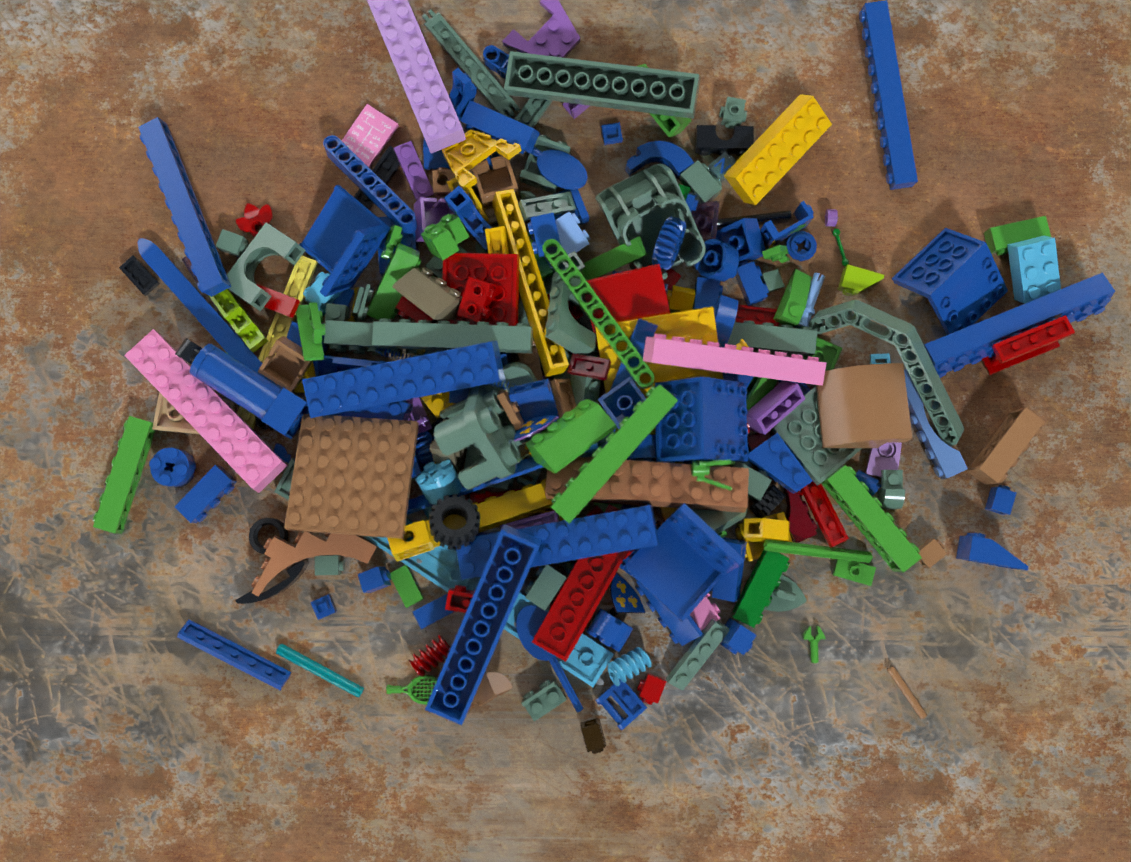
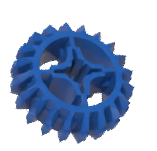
[652,217,686,270]

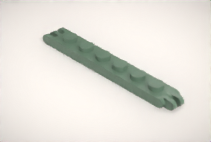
[422,9,520,117]

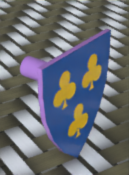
[514,415,558,442]

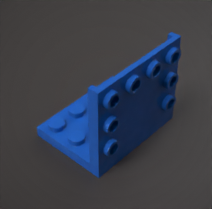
[299,185,391,297]
[892,228,1008,335]
[655,377,749,462]
[623,503,745,622]

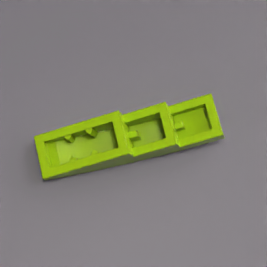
[209,289,268,353]

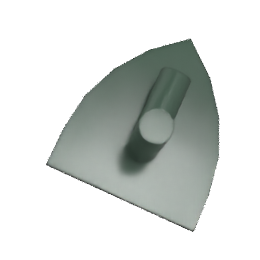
[764,575,807,612]

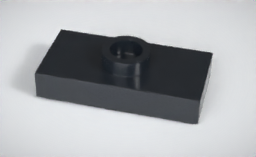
[119,255,160,296]

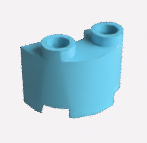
[303,272,343,316]

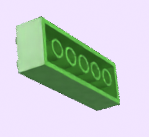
[821,465,922,573]

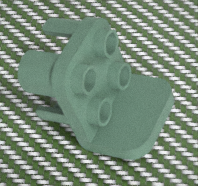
[595,163,705,280]
[434,362,538,490]

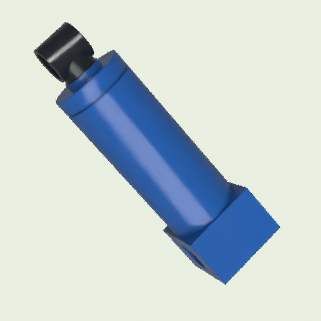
[175,338,309,440]

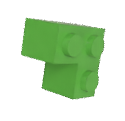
[421,214,469,260]

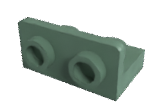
[521,679,567,721]

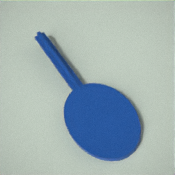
[531,147,587,190]
[516,605,584,713]

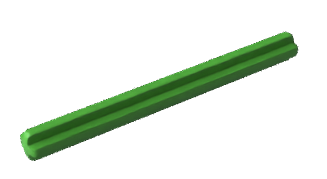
[763,539,873,563]

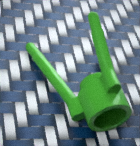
[691,460,735,490]

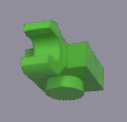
[762,245,790,263]

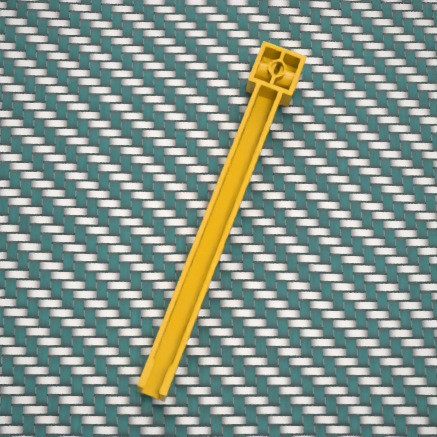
[387,462,683,562]

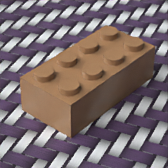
[966,407,1045,485]

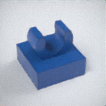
[310,594,337,620]

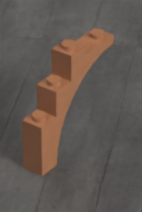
[251,531,377,596]

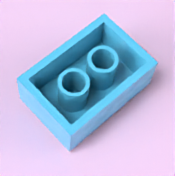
[1007,236,1061,304]

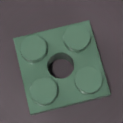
[351,284,373,322]

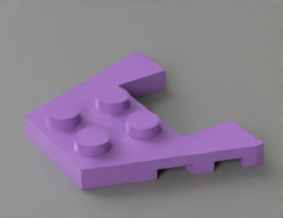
[502,0,580,58]

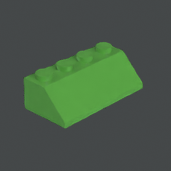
[526,399,617,474]

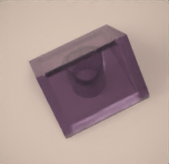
[691,201,720,242]

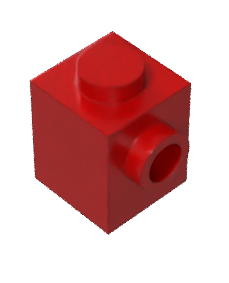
[637,672,666,705]

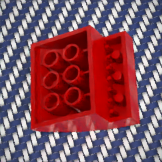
[585,264,670,357]

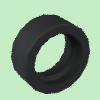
[248,518,289,554]

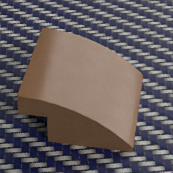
[816,363,912,448]

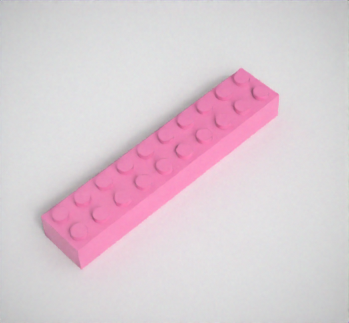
[124,329,288,493]

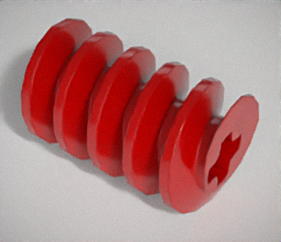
[408,635,451,677]

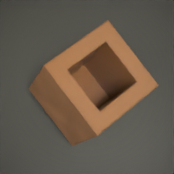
[918,538,947,569]

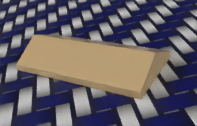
[152,392,235,434]

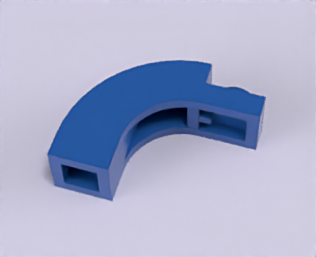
[449,68,477,121]
[625,141,694,179]
[444,186,491,252]
[713,295,739,348]

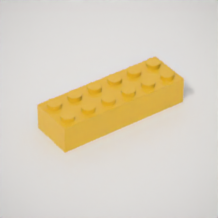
[723,94,832,205]

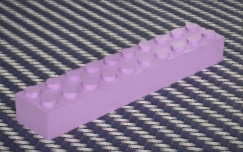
[367,0,466,154]

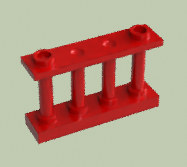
[982,315,1075,375]

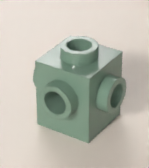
[719,96,747,129]

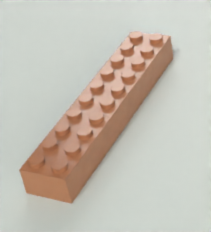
[545,457,749,513]

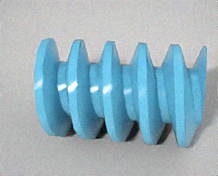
[607,647,651,686]

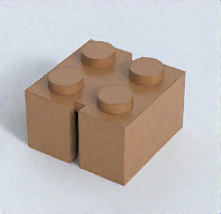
[472,156,520,208]
[258,336,313,392]

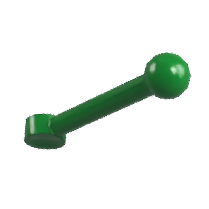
[832,228,849,266]

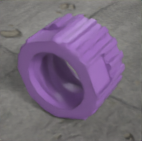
[825,209,838,227]

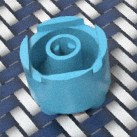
[416,460,463,504]

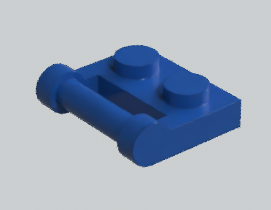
[595,679,647,730]

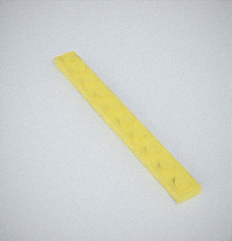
[237,256,318,429]

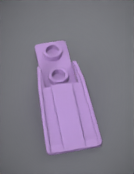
[866,443,902,477]

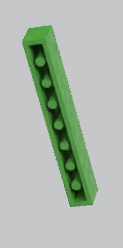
[551,384,678,523]

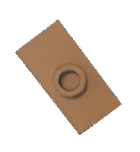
[551,379,576,418]
[497,388,524,430]

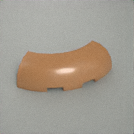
[445,672,513,722]

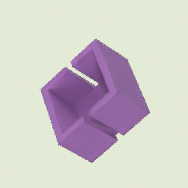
[413,197,454,242]

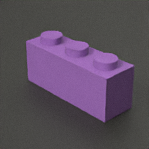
[747,380,805,435]

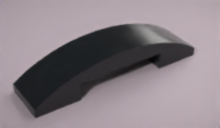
[235,560,309,604]

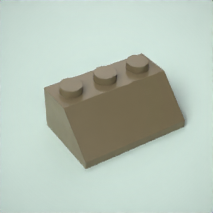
[392,267,462,320]

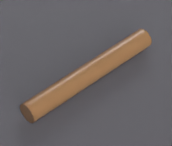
[887,666,927,719]

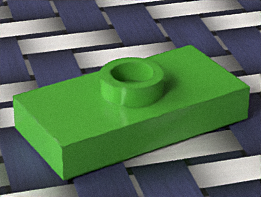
[832,559,876,586]

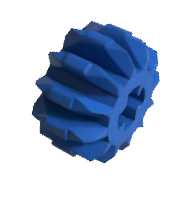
[415,431,434,465]

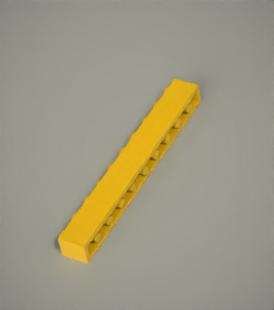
[492,189,569,377]

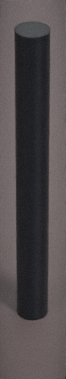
[715,210,791,227]

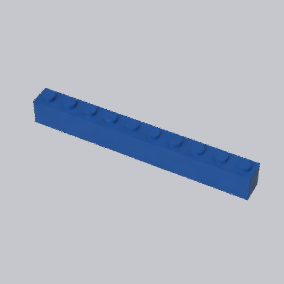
[859,0,918,190]
[138,117,231,297]

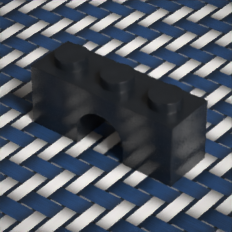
[695,125,754,157]

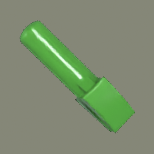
[803,625,825,663]

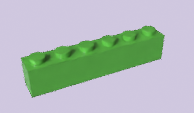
[93,416,156,534]

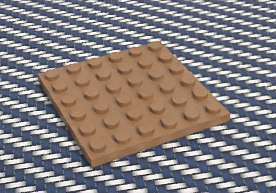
[284,414,419,539]

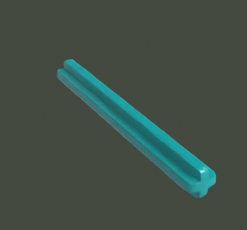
[276,644,364,697]

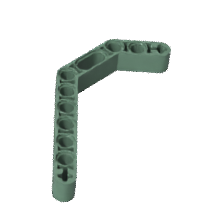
[809,300,964,445]

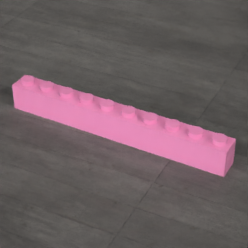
[643,334,826,386]

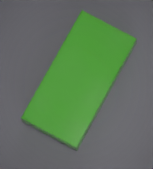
[390,565,424,608]

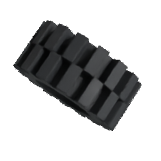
[749,484,785,518]

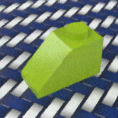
[837,264,884,296]

